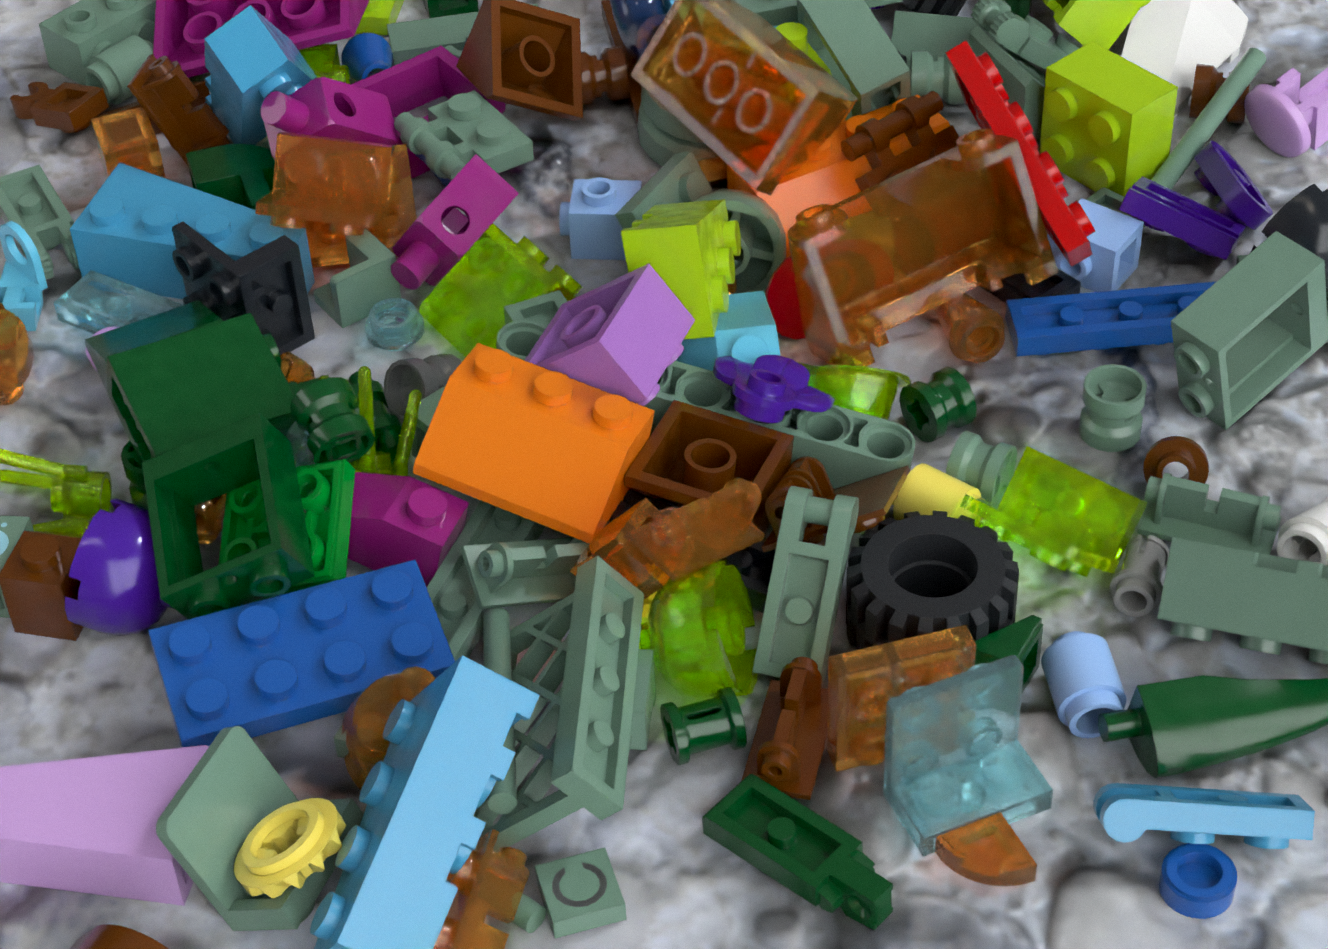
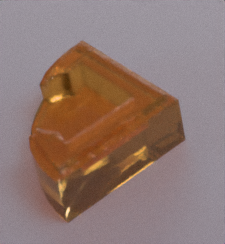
[935,812,1037,886]

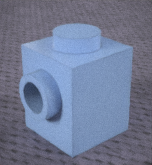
[559,177,642,260]
[1046,198,1144,292]

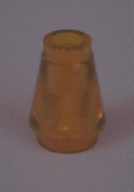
[933,287,1005,363]

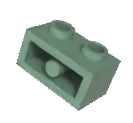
[39,0,156,85]

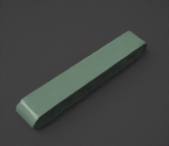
[496,320,915,489]

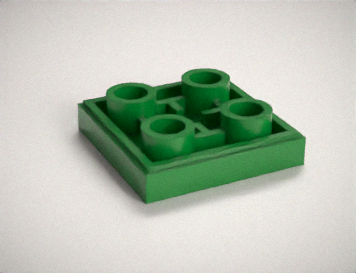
[218,459,356,602]

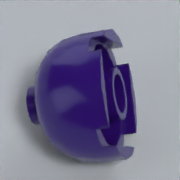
[65,498,174,636]

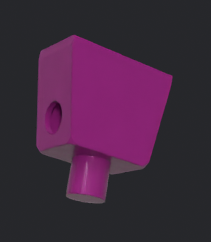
[261,77,400,192]
[391,154,519,290]

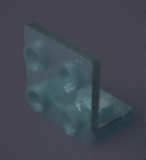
[883,655,1053,857]

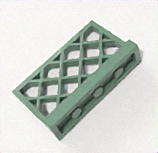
[469,555,644,863]

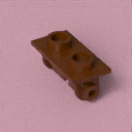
[127,54,231,166]
[741,657,839,800]

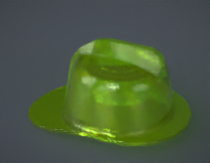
[798,362,912,420]

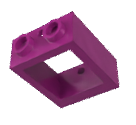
[351,46,506,185]

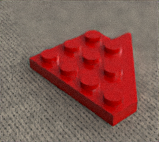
[945,40,1095,267]

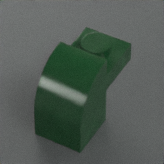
[186,144,292,221]

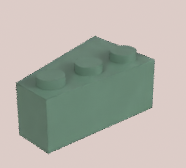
[1157,537,1328,665]

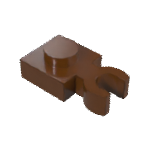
[10,82,109,133]

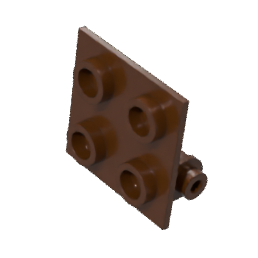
[762,456,910,553]

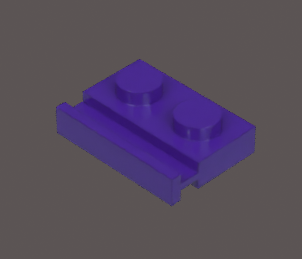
[1119,176,1246,260]

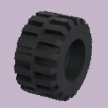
[846,511,1019,690]

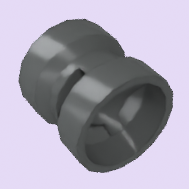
[384,354,461,421]

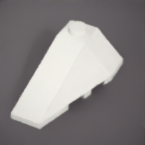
[1121,0,1249,118]

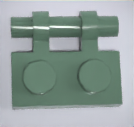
[394,90,534,180]

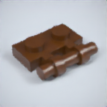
[841,91,979,212]

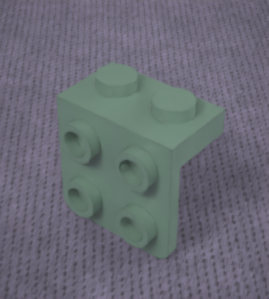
[156,726,363,931]

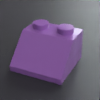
[525,263,695,406]

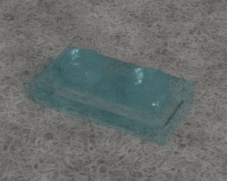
[54,270,182,334]

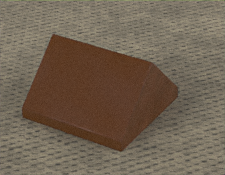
[456,0,583,122]

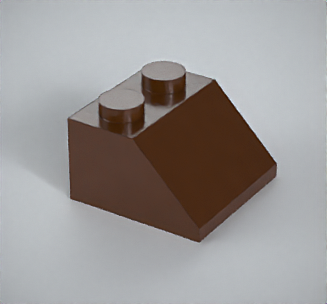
[624,400,794,533]

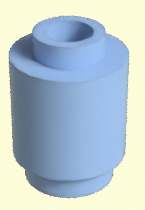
[1041,631,1127,738]

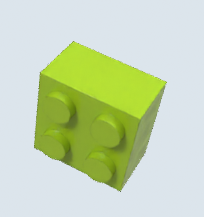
[1039,41,1178,197]

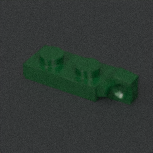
[702,773,893,930]

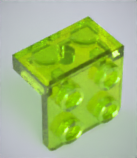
[419,223,583,357]
[960,446,1148,577]

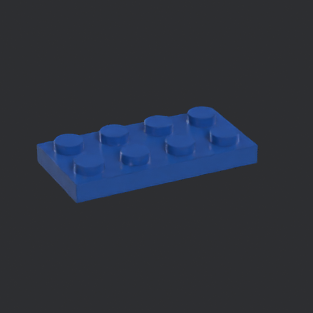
[148,559,455,747]

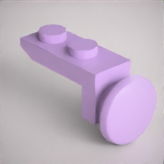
[1245,67,1328,158]

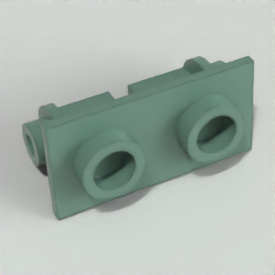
[1137,473,1282,555]
[460,537,604,609]

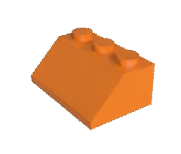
[413,343,655,545]

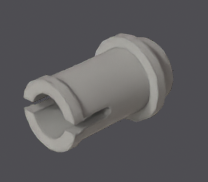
[1109,535,1169,617]

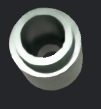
[81,35,154,104]

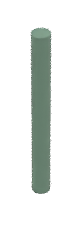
[1151,48,1267,190]
[483,607,517,814]

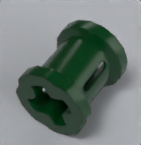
[660,687,747,765]

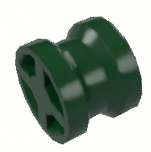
[899,367,977,443]

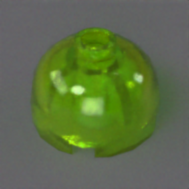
[640,561,758,700]

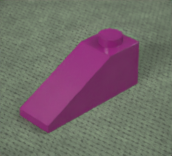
[348,472,469,587]

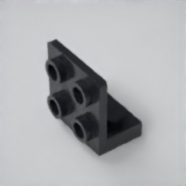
[172,221,315,357]

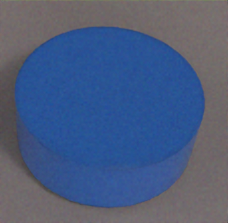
[1159,843,1238,919]

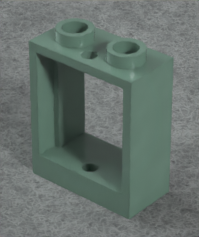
[797,0,911,121]
[1171,231,1328,430]

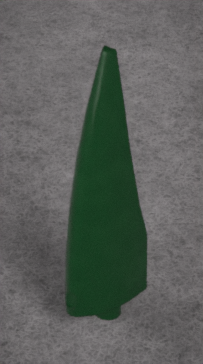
[1098,675,1328,778]

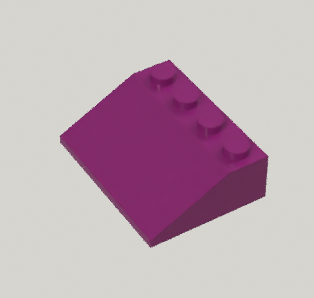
[153,0,369,77]

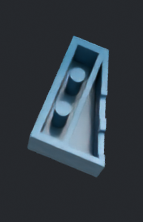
[204,5,317,145]

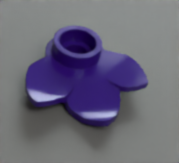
[713,354,835,423]

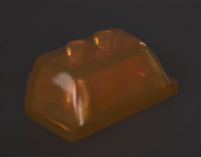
[630,0,859,195]

